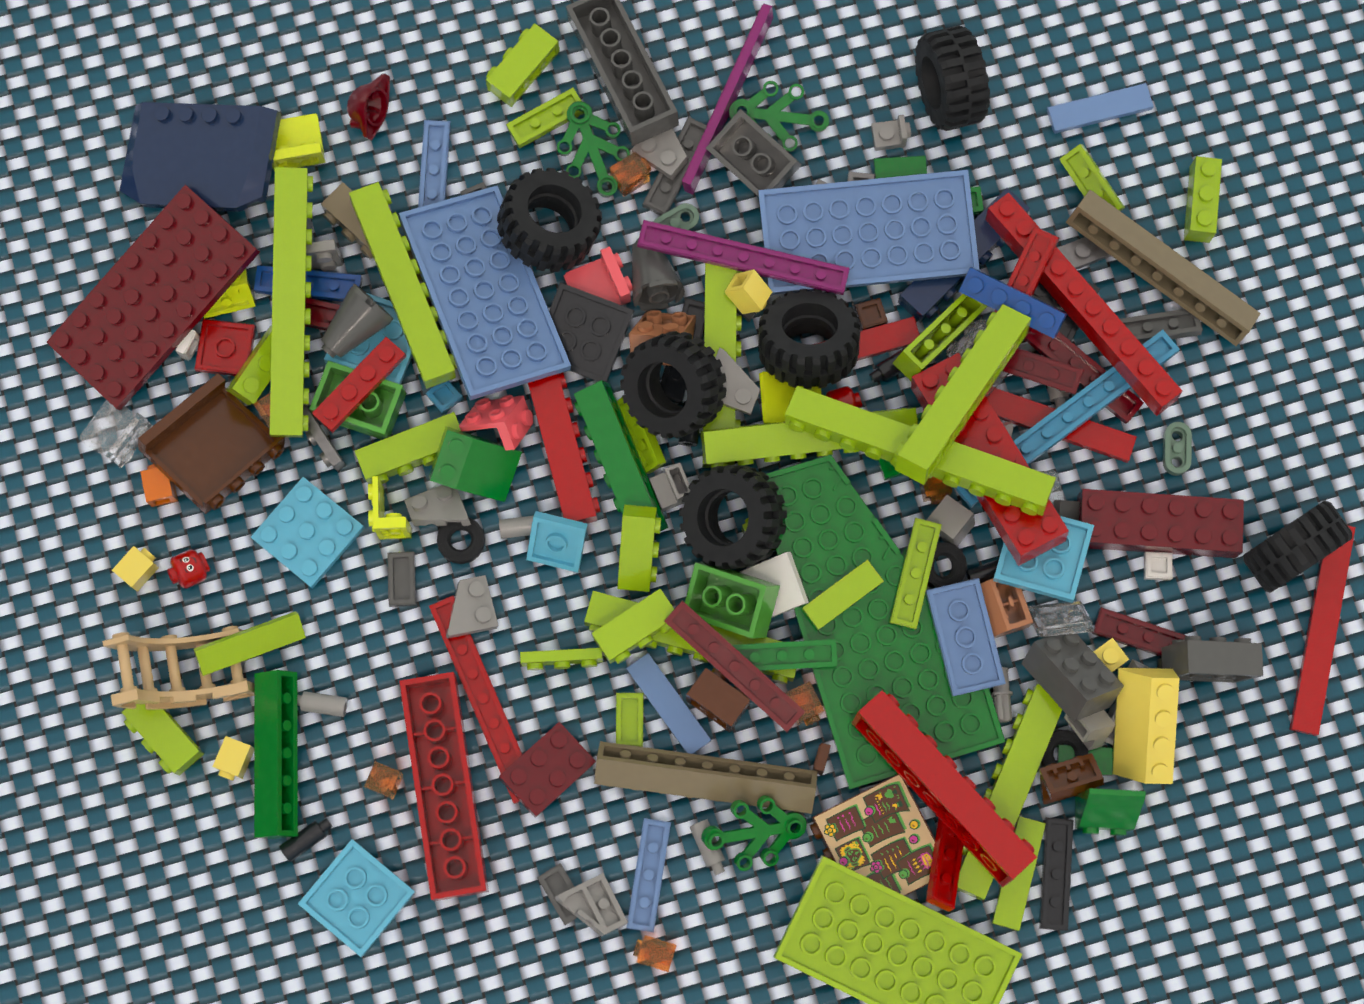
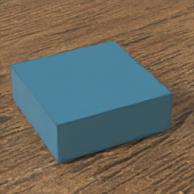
[425,381,463,415]

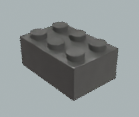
[706,109,802,197]
[1021,628,1124,722]
[1162,636,1263,683]

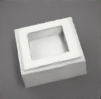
[175,330,200,361]
[1144,552,1173,581]

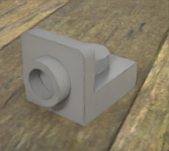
[871,115,911,151]

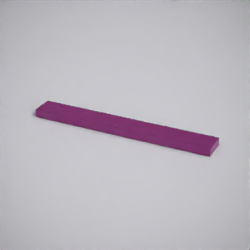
[682,3,774,194]
[637,220,850,295]

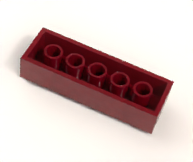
[1077,489,1244,558]

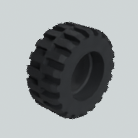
[915,25,990,131]
[497,168,602,272]
[758,289,860,389]
[620,331,727,439]
[679,466,787,569]
[1243,500,1352,593]

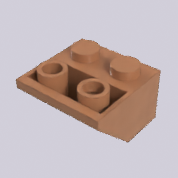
[629,310,696,366]
[981,578,1033,639]

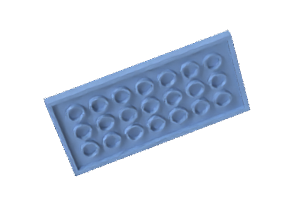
[758,170,980,295]
[398,185,571,400]

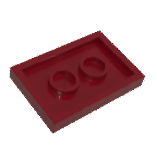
[498,722,596,818]

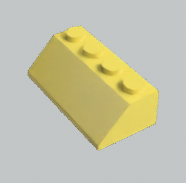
[1113,668,1179,784]

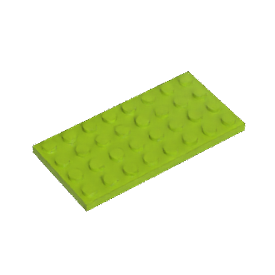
[773,855,1022,1004]

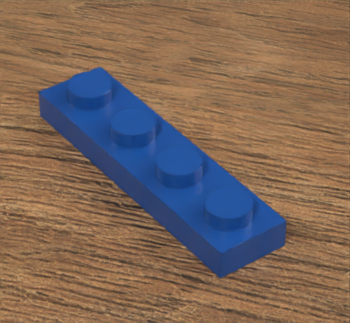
[254,265,362,302]
[959,267,1067,339]

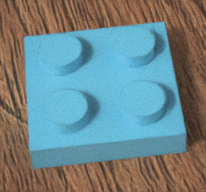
[526,511,588,573]

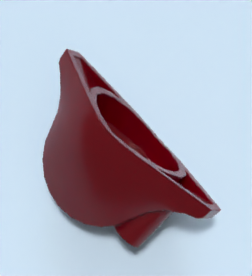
[347,74,390,141]

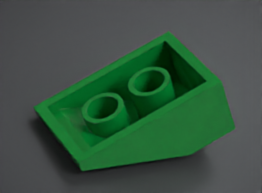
[429,426,522,502]
[1075,788,1146,836]

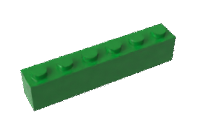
[574,380,669,534]
[254,670,298,839]

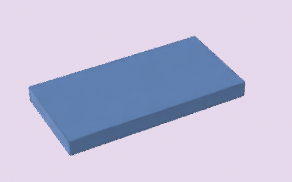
[925,578,1006,697]

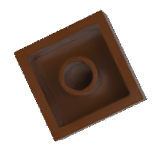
[686,668,750,733]

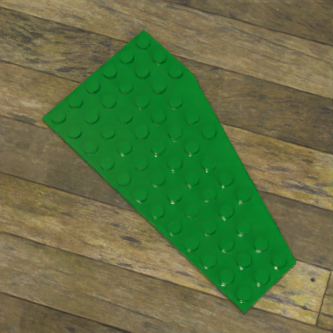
[766,455,1006,789]

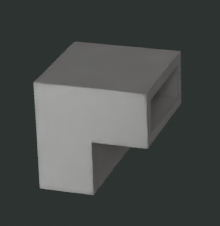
[649,463,690,512]
[927,495,975,547]
[1064,710,1115,750]

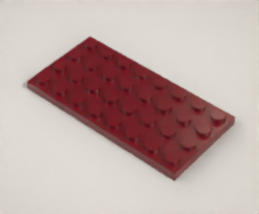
[46,185,260,411]

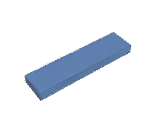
[1047,83,1154,134]
[418,120,451,207]
[626,653,711,754]
[626,818,671,933]

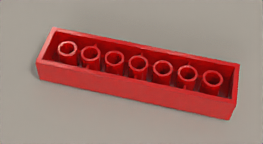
[911,353,1069,566]
[399,672,489,901]
[852,690,1037,887]

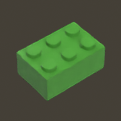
[309,360,407,440]
[685,562,780,639]

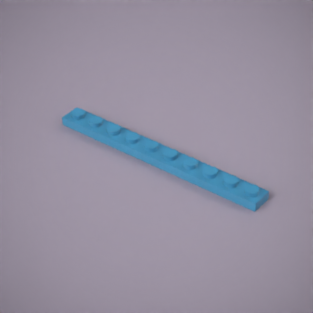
[954,330,1180,508]

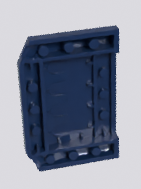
[119,102,281,212]

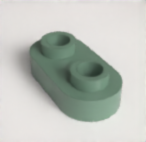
[653,203,699,230]
[1163,422,1192,476]

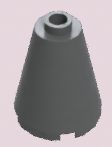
[632,238,685,311]
[321,284,393,358]

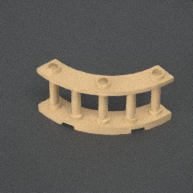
[103,626,254,710]

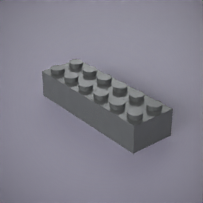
[566,0,679,146]

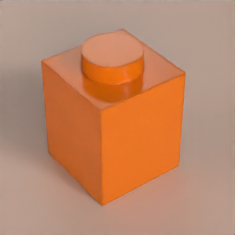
[140,464,178,507]

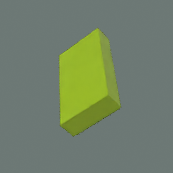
[616,693,643,747]

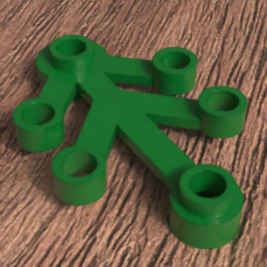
[729,81,829,152]
[556,101,630,197]
[701,795,807,871]

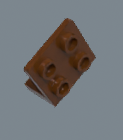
[1039,753,1104,805]

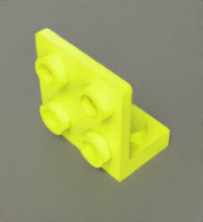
[272,114,326,171]
[204,269,256,319]
[759,371,822,424]
[368,476,412,540]

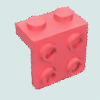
[564,246,633,305]
[459,395,534,451]

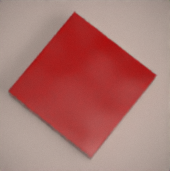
[195,319,256,376]

